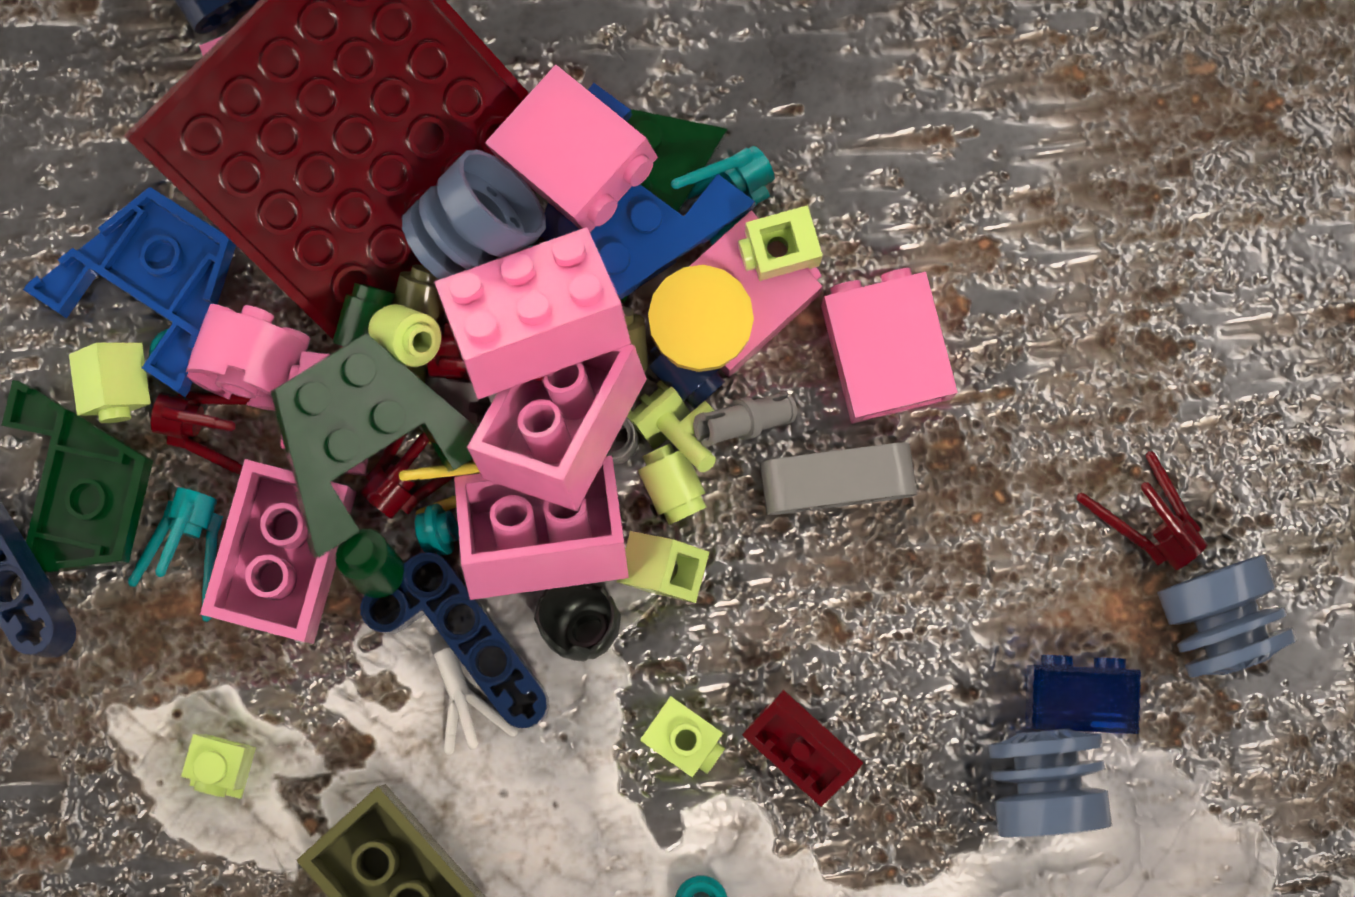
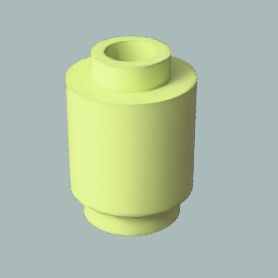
[368,304,441,367]
[637,443,706,525]

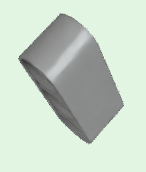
[760,442,917,515]

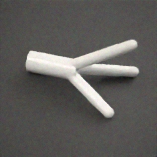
[434,648,518,755]

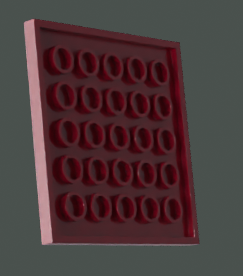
[124,0,529,348]

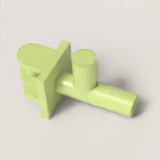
[627,380,716,472]

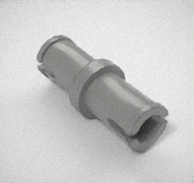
[693,391,797,447]

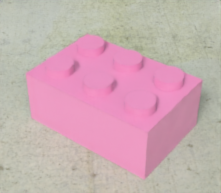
[435,227,631,399]
[467,344,646,511]
[454,455,629,600]
[200,459,357,644]

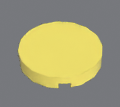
[648,265,754,372]

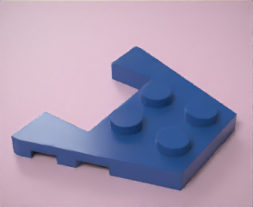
[539,82,755,299]
[23,187,236,397]

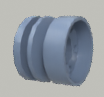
[402,150,546,280]
[1157,554,1297,678]
[988,728,1112,838]

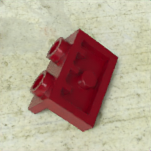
[742,690,864,807]

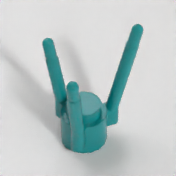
[671,146,775,245]
[128,487,223,622]

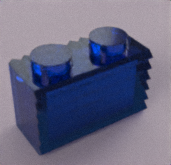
[1025,655,1141,734]

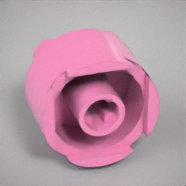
[186,304,310,411]

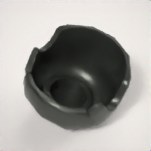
[534,584,621,662]

